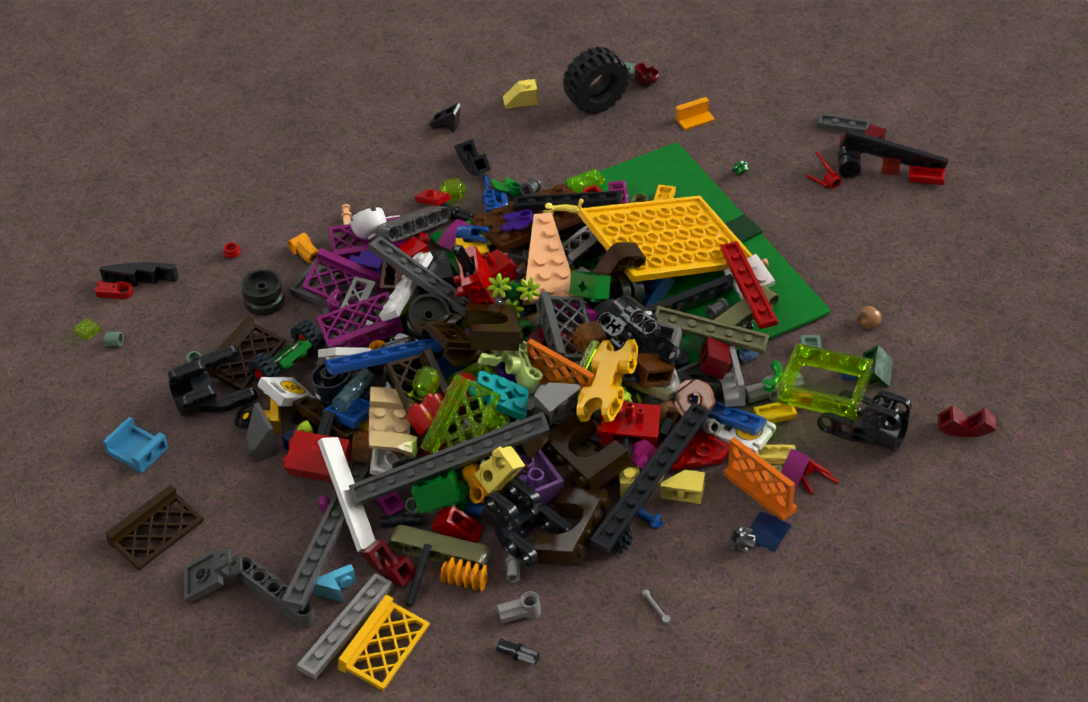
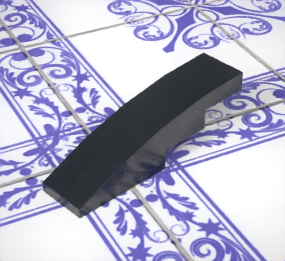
[99,262,179,287]

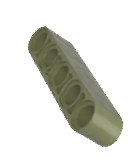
[714,285,779,328]
[388,525,492,570]

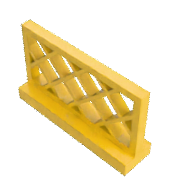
[338,595,430,691]

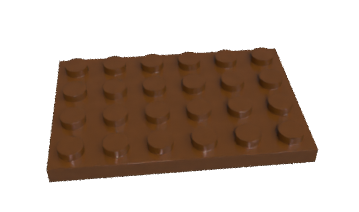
[470,184,583,252]

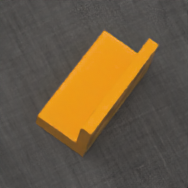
[676,97,715,131]

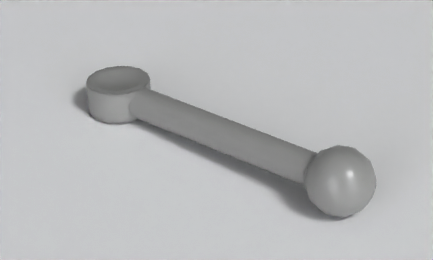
[642,589,671,624]

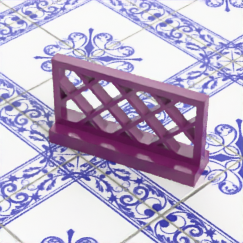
[329,216,405,260]
[302,248,385,315]
[316,291,404,348]

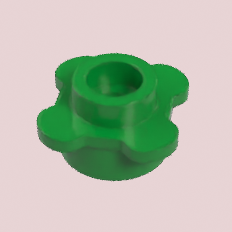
[732,161,749,175]

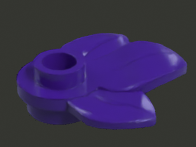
[500,210,534,231]

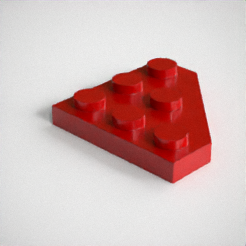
[657,430,730,472]

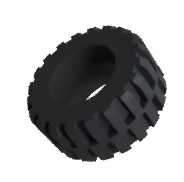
[563,47,629,113]

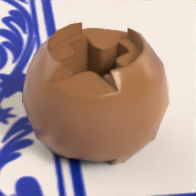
[857,306,881,330]
[657,400,680,424]

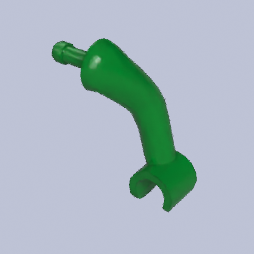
[763,360,783,392]

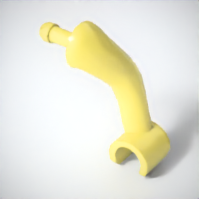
[543,199,584,215]

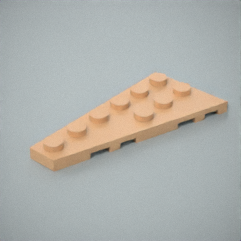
[523,213,577,305]

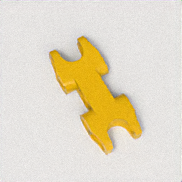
[577,339,638,422]

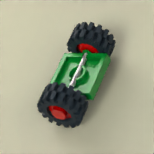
[247,319,325,383]

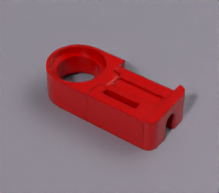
[94,280,133,300]

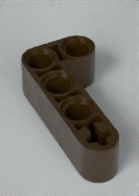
[585,242,646,308]

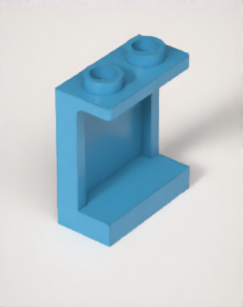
[103,417,169,473]

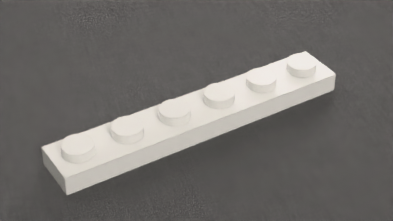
[379,252,433,321]

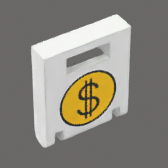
[257,377,317,406]
[714,421,776,454]

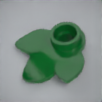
[491,177,521,196]

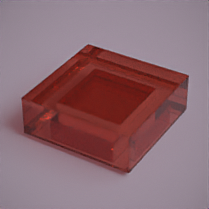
[881,157,901,175]

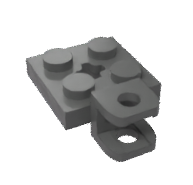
[184,547,242,603]

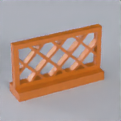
[527,339,595,410]
[723,437,797,522]

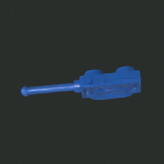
[482,175,508,212]

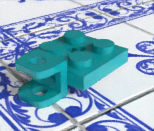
[469,371,529,420]

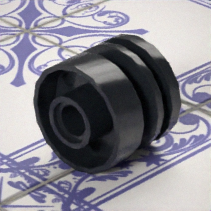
[311,363,358,407]

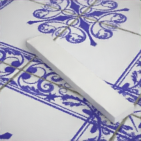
[318,437,375,552]

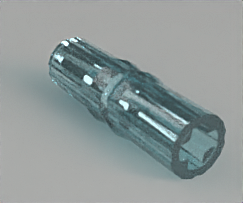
[332,368,374,412]

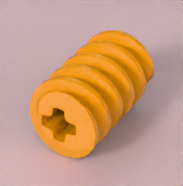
[440,557,488,592]

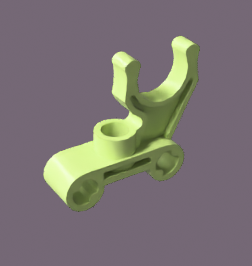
[478,341,543,394]

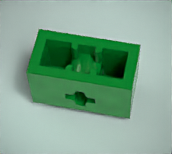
[569,271,611,302]

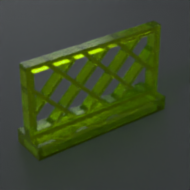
[420,374,501,469]

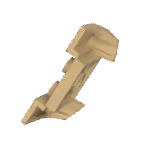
[368,387,418,458]

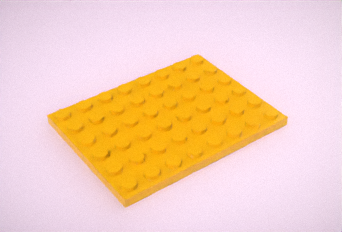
[578,196,753,282]

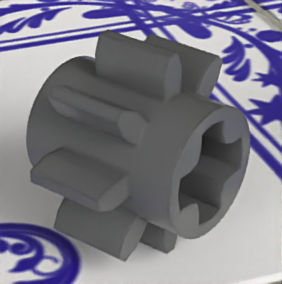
[729,526,756,553]

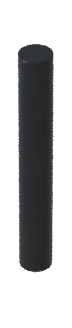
[405,544,432,606]

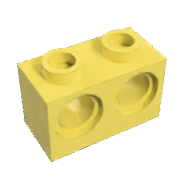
[475,446,525,494]

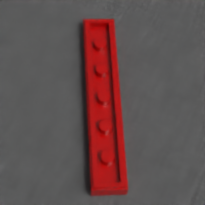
[720,241,778,330]

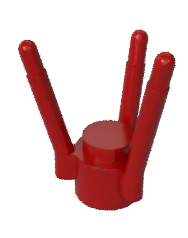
[806,151,842,189]
[801,458,839,494]

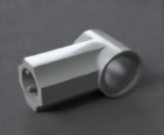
[497,591,541,624]

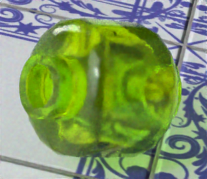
[439,178,466,202]
[412,366,441,397]

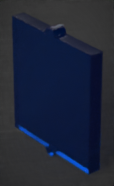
[750,511,791,552]

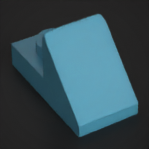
[313,564,356,602]

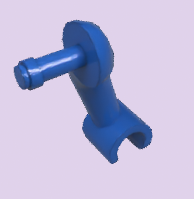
[636,507,664,529]

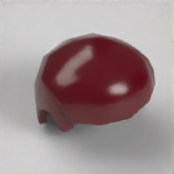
[634,63,660,85]

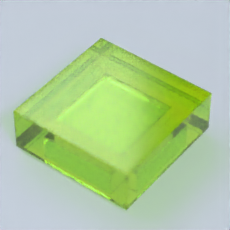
[73,318,101,341]

